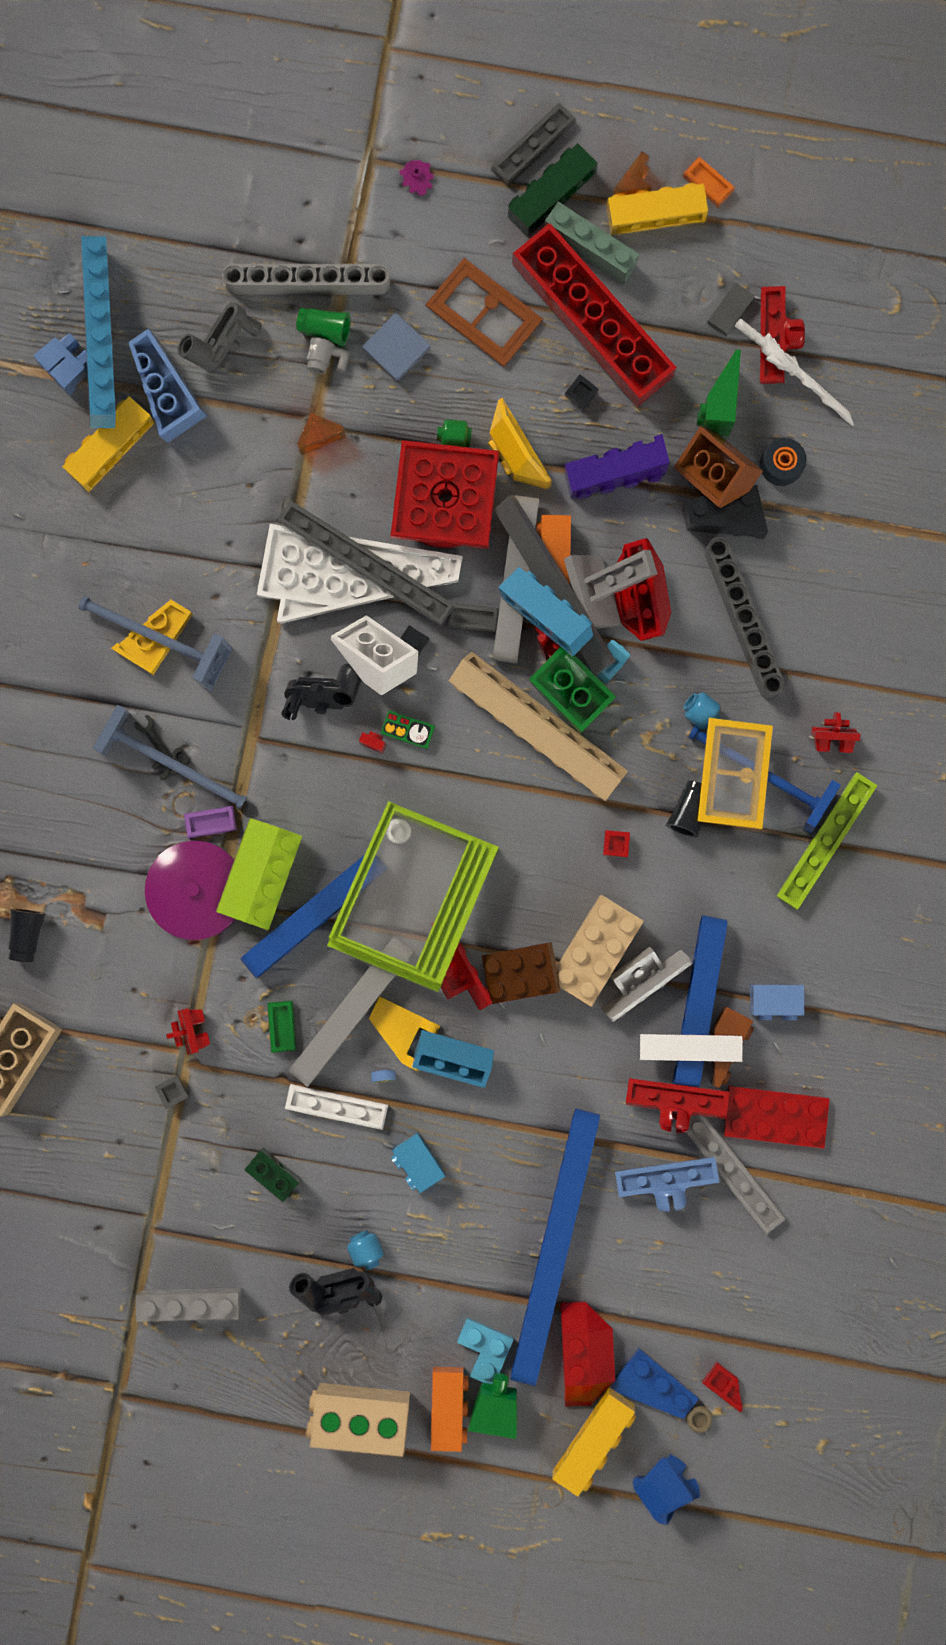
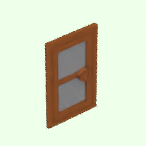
[425,258,543,367]

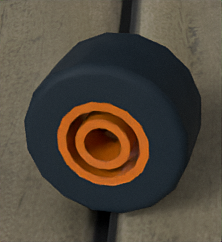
[760,438,807,486]

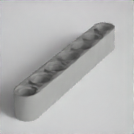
[222,264,391,294]
[493,495,539,663]
[288,935,415,1087]

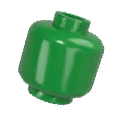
[436,419,472,447]

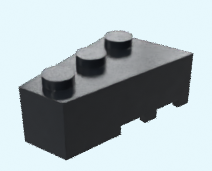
[682,485,768,539]

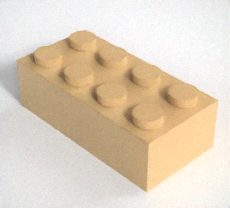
[556,895,644,1007]
[0,1003,62,1117]

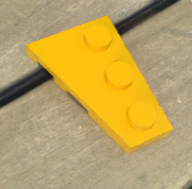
[111,600,193,675]

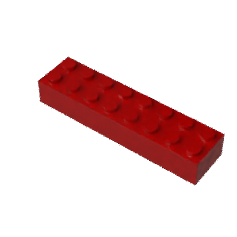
[512,223,677,407]

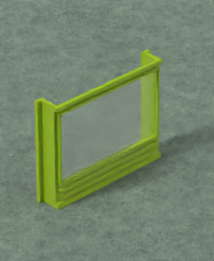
[327,801,499,992]

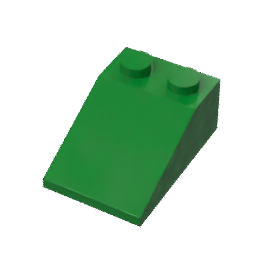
[696,349,741,437]
[528,647,616,733]

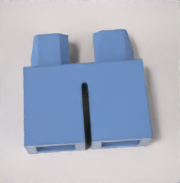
[33,333,88,396]

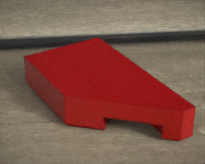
[702,1361,743,1413]

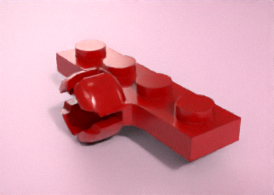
[760,286,805,384]
[626,1078,730,1133]

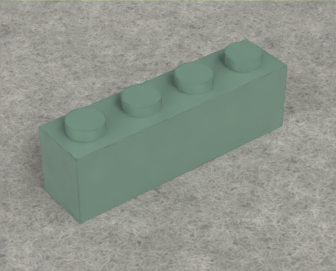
[544,202,639,285]

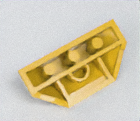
[488,397,552,489]

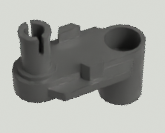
[177,302,262,372]

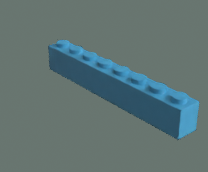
[81,236,116,428]

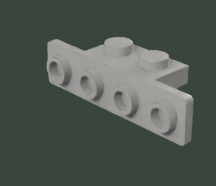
[602,947,693,1022]

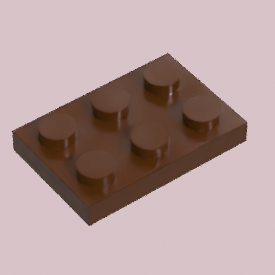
[482,942,561,1004]

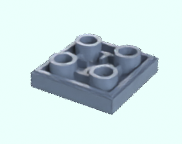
[362,313,431,382]

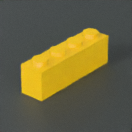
[607,183,708,235]
[62,396,155,493]
[552,1387,636,1497]

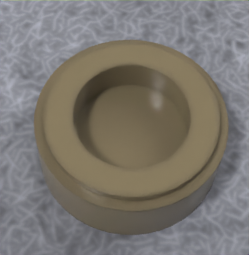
[686,1405,712,1433]

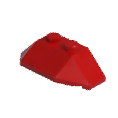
[615,538,671,641]
[560,1301,615,1407]

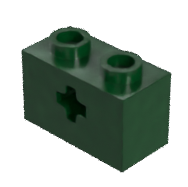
[244,1148,302,1202]

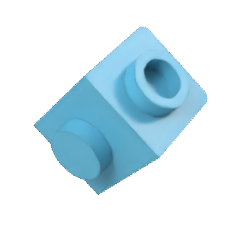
[588,640,630,684]

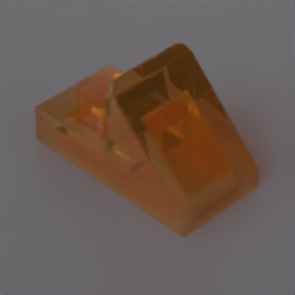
[613,151,651,195]

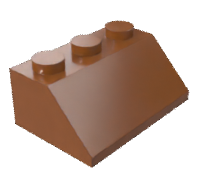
[673,426,763,508]

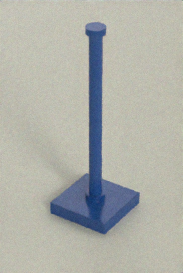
[688,725,841,834]

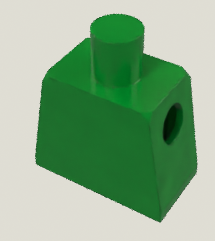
[468,1373,517,1439]

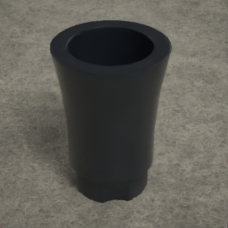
[666,780,702,837]
[8,909,46,962]

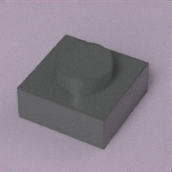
[155,1075,190,1109]

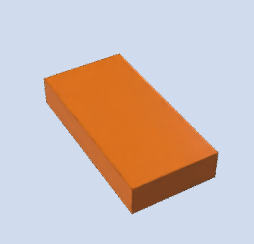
[682,156,735,207]

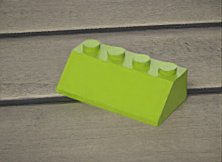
[216,818,302,930]

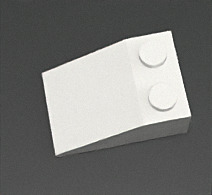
[331,615,418,695]

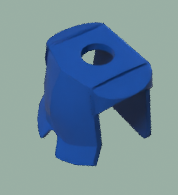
[633,1454,700,1525]

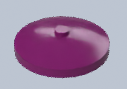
[145,841,235,940]

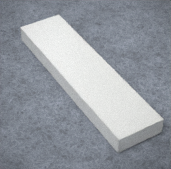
[640,1034,742,1062]
[285,1084,388,1130]

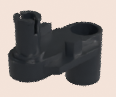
[281,663,362,720]
[289,1268,382,1316]

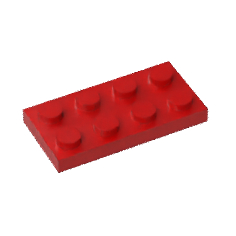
[723,1086,830,1149]

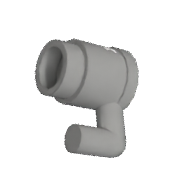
[307,338,349,374]

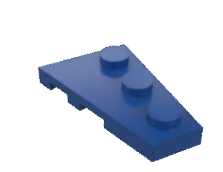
[607,1348,699,1419]

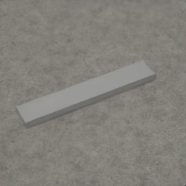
[685,1115,786,1235]

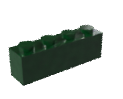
[508,143,598,237]

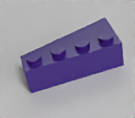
[564,434,670,500]

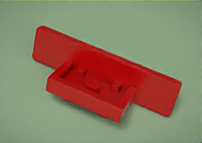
[431,922,492,1010]

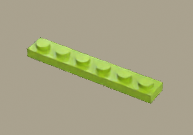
[775,772,878,910]

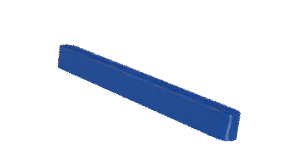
[510,1108,600,1386]

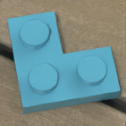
[457,1317,514,1384]

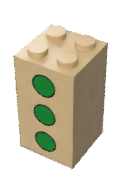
[306,1383,410,1457]

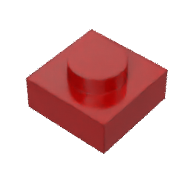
[359,731,386,754]
[603,830,630,858]

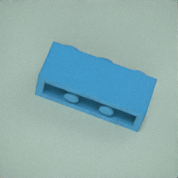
[412,1030,494,1088]

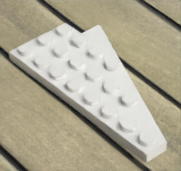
[257,524,462,624]

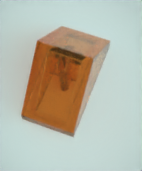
[297,413,346,455]

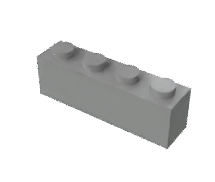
[136,1288,242,1322]

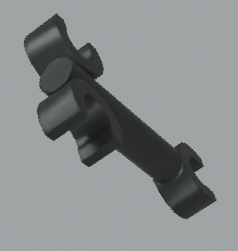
[134,715,191,780]

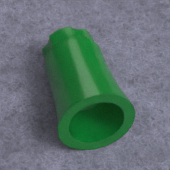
[296,308,351,347]

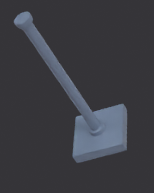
[79,596,233,692]
[93,705,247,809]

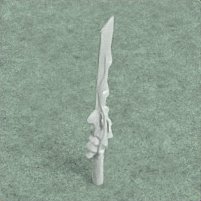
[735,319,854,426]

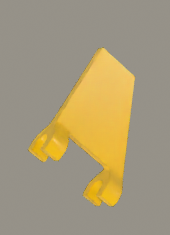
[369,996,441,1071]

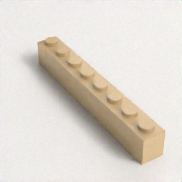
[448,652,628,801]

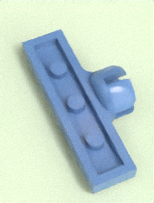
[615,1157,720,1212]

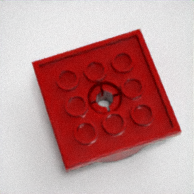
[390,440,499,549]

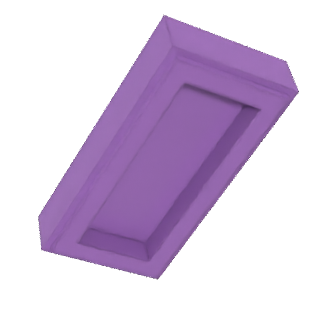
[184,806,237,839]

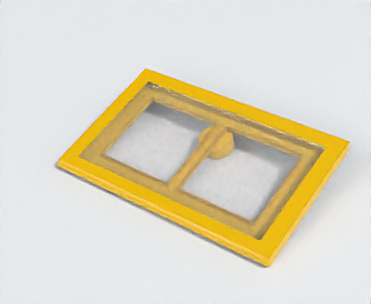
[698,718,773,829]

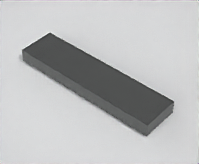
[491,103,576,187]

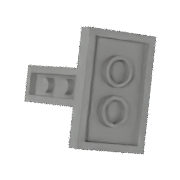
[564,550,657,629]

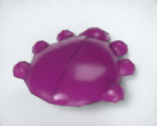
[399,160,434,196]

